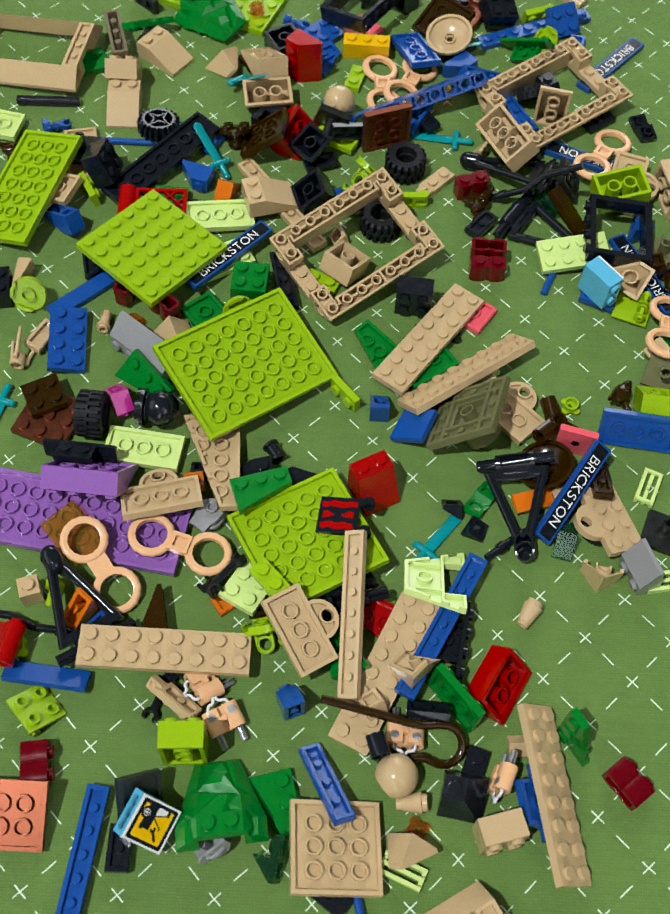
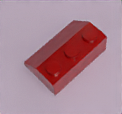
[286,28,323,83]
[270,104,318,161]
[467,645,532,726]

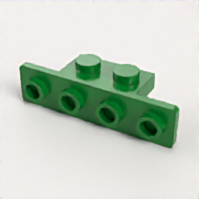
[499,37,555,63]

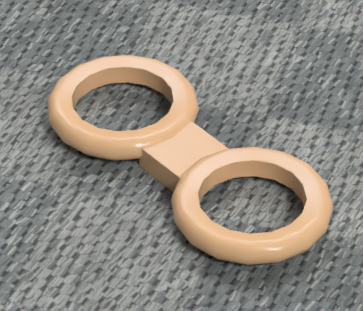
[362,55,399,108]
[383,59,438,104]
[573,129,632,181]
[645,295,670,359]
[127,514,233,576]
[60,516,141,615]

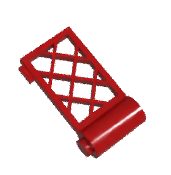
[117,184,188,214]
[0,618,27,668]

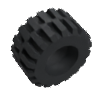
[384,140,427,185]
[359,199,401,243]
[73,389,110,439]

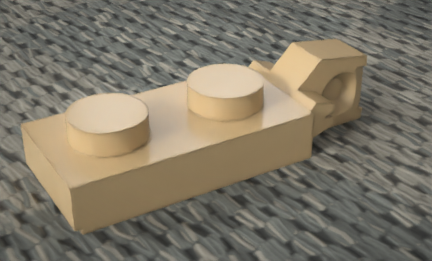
[416,166,455,196]
[146,674,202,721]

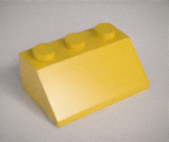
[343,32,390,59]

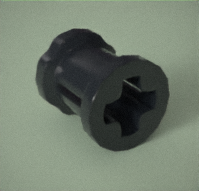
[263,439,287,465]

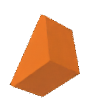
[214,179,241,200]
[64,587,99,629]

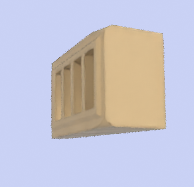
[12,257,35,285]

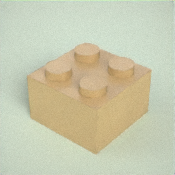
[105,55,142,81]
[319,240,371,287]
[472,807,530,857]

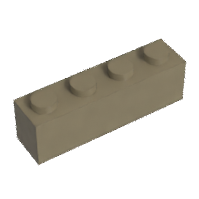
[104,9,129,59]

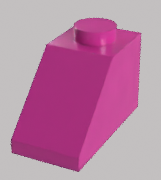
[103,383,134,417]

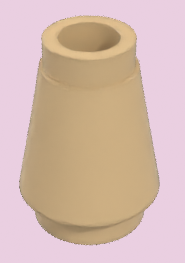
[516,597,543,629]
[396,791,428,814]

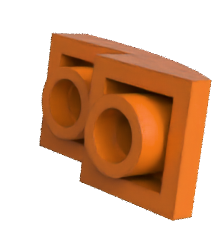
[511,489,554,514]

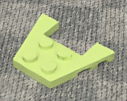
[403,553,467,614]

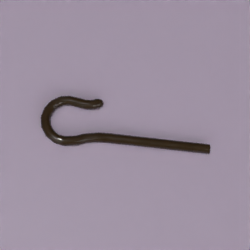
[320,695,467,769]

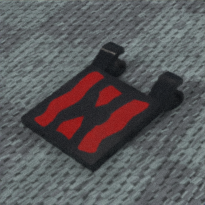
[316,496,375,539]

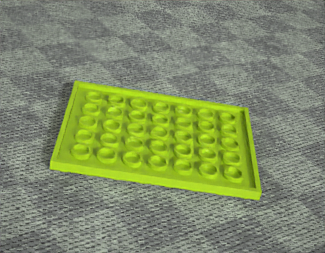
[152,287,338,442]

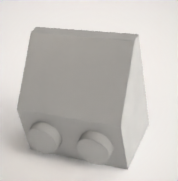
[619,538,665,596]

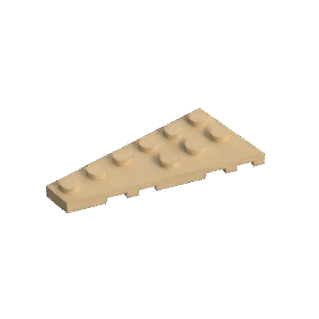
[184,415,240,511]

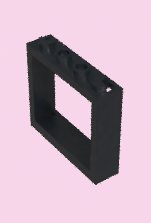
[319,0,400,34]
[583,193,653,266]

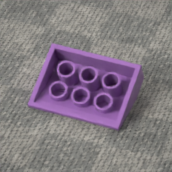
[40,460,138,499]

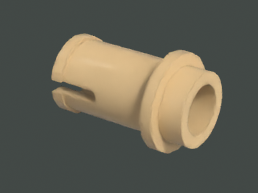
[96,310,113,334]

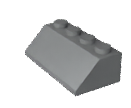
[110,310,170,381]

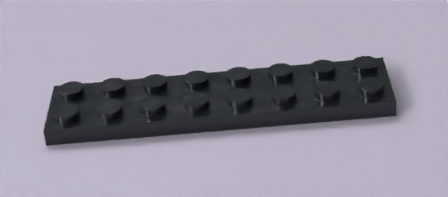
[101,111,220,205]

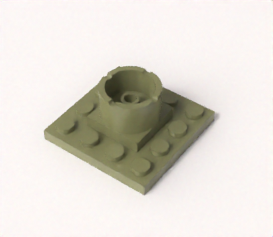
[426,375,511,451]

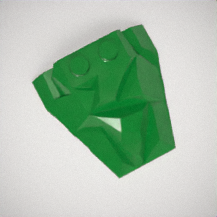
[174,0,247,43]
[175,759,269,853]

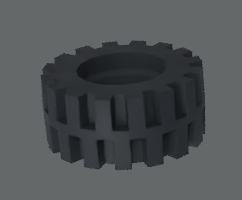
[515,82,544,102]

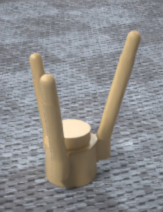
[9,326,35,370]

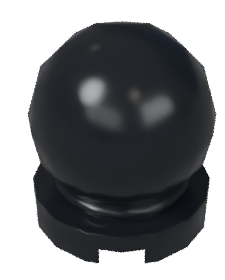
[134,387,180,427]

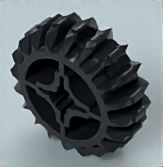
[137,107,181,143]

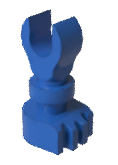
[283,14,310,31]
[42,118,72,132]

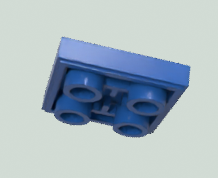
[390,409,438,443]

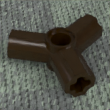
[532,395,579,444]

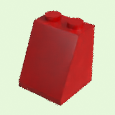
[348,450,400,518]

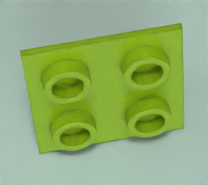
[611,290,652,328]
[5,686,67,737]

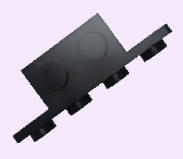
[42,438,119,464]
[437,600,474,681]

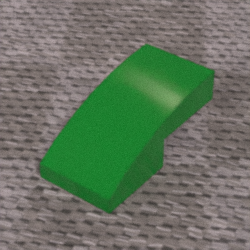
[462,481,495,519]

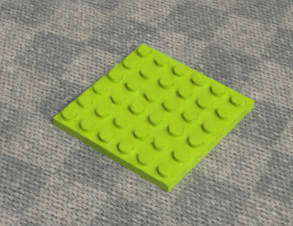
[76,189,227,308]
[226,467,389,601]

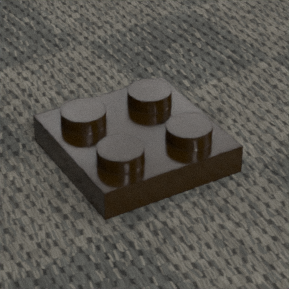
[20,373,69,419]

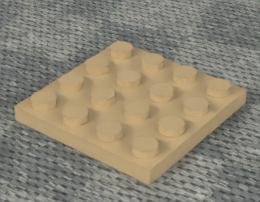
[289,799,383,898]

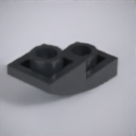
[628,114,657,142]

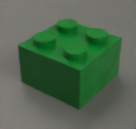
[230,261,270,300]

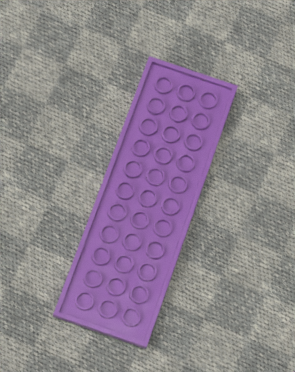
[0,467,194,577]

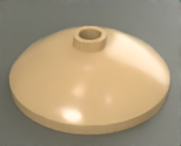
[426,14,473,55]

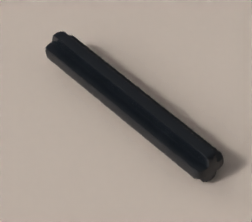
[16,95,80,107]

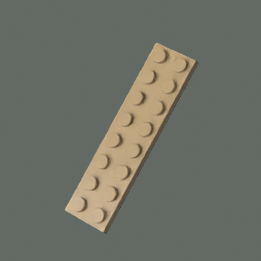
[372,283,484,397]
[397,334,536,415]
[328,591,440,757]
[75,624,252,677]
[517,703,592,888]

